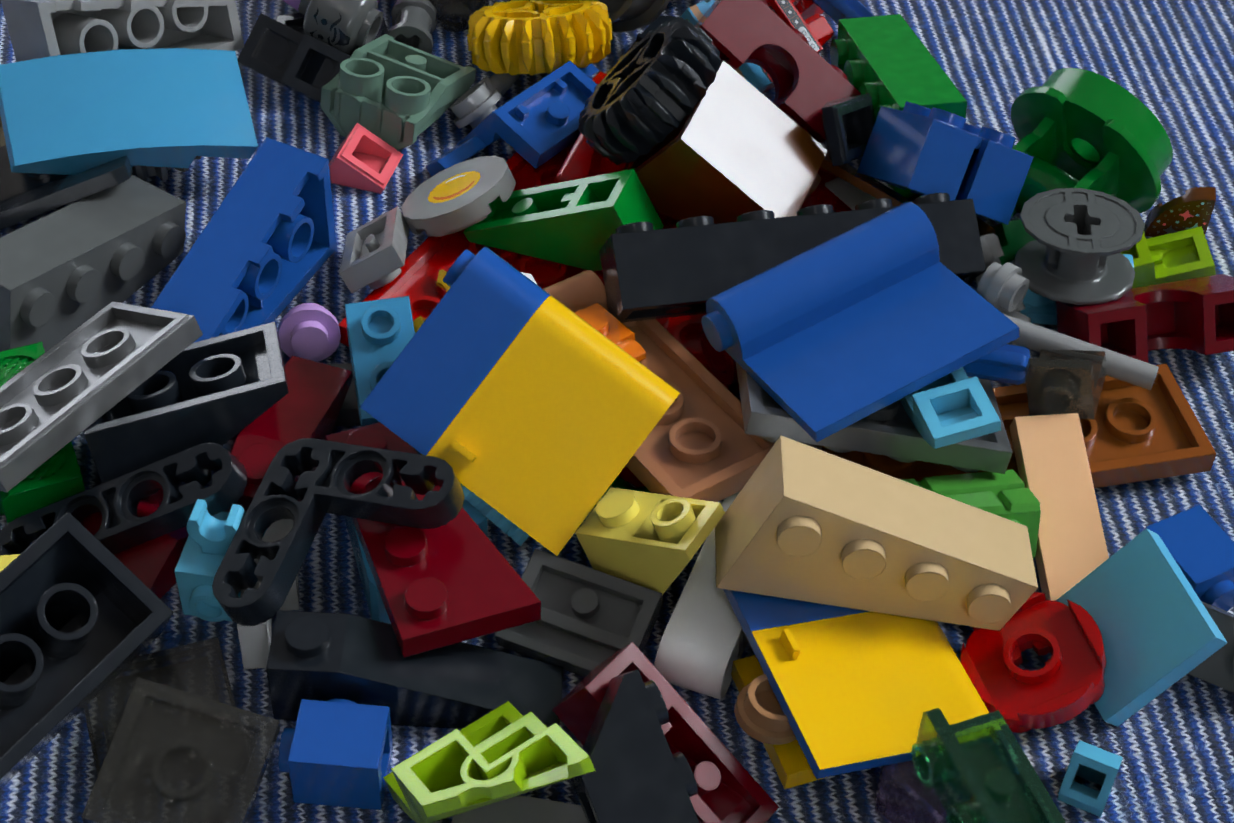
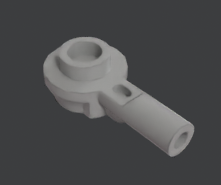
[449,73,520,129]

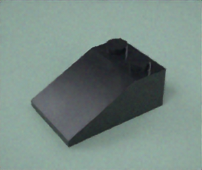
[84,321,289,498]

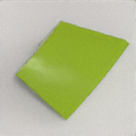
[383,701,595,823]

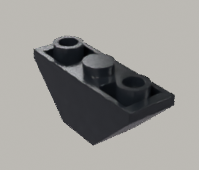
[571,669,699,823]

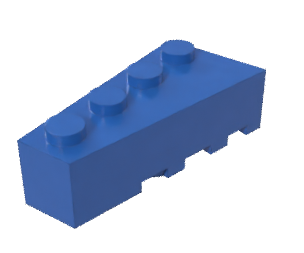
[151,137,337,343]

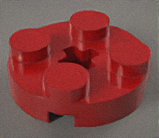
[960,592,1106,733]

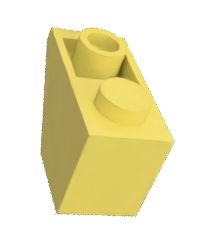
[575,487,725,596]

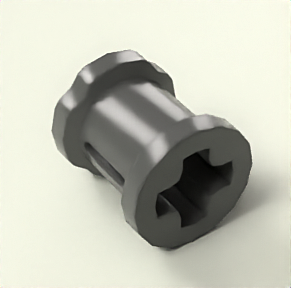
[387,0,437,54]

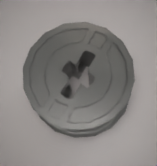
[1013,188,1145,305]

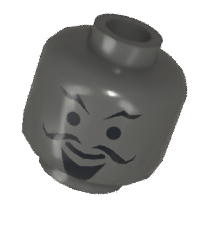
[298,0,383,55]

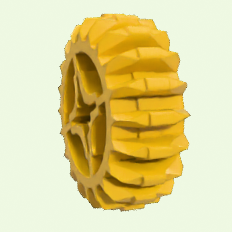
[467,0,613,76]

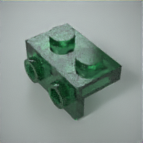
[911,708,1066,823]

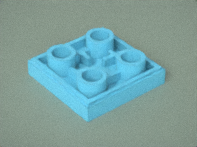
[1056,528,1228,727]

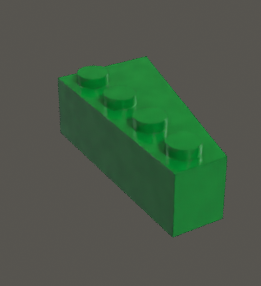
[830,14,967,198]

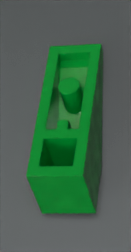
[463,169,664,271]

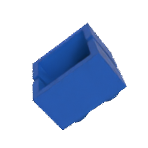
[857,101,1034,225]

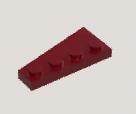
[325,422,541,658]

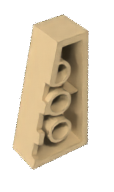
[715,435,1038,631]

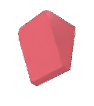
[329,123,404,194]

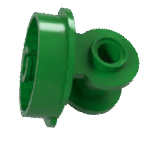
[995,68,1173,223]

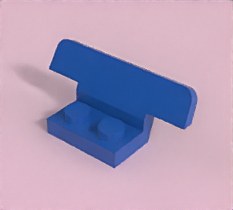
[425,61,599,177]

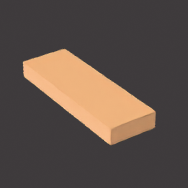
[1009,413,1109,601]

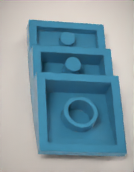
[0,48,258,175]

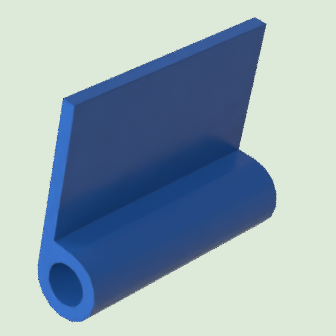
[701,202,1020,442]

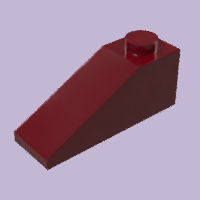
[223,355,353,528]
[552,642,779,823]

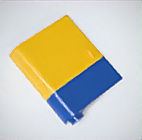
[360,247,680,556]
[723,589,1008,783]

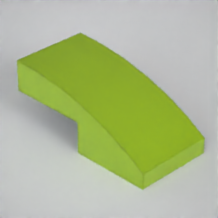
[1120,226,1216,288]

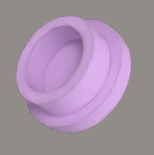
[278,303,341,362]

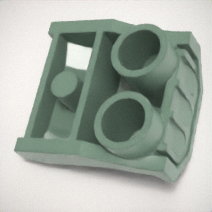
[320,34,476,150]

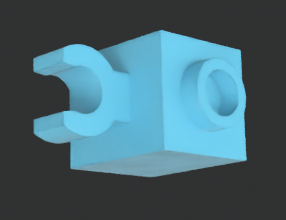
[174,499,268,622]

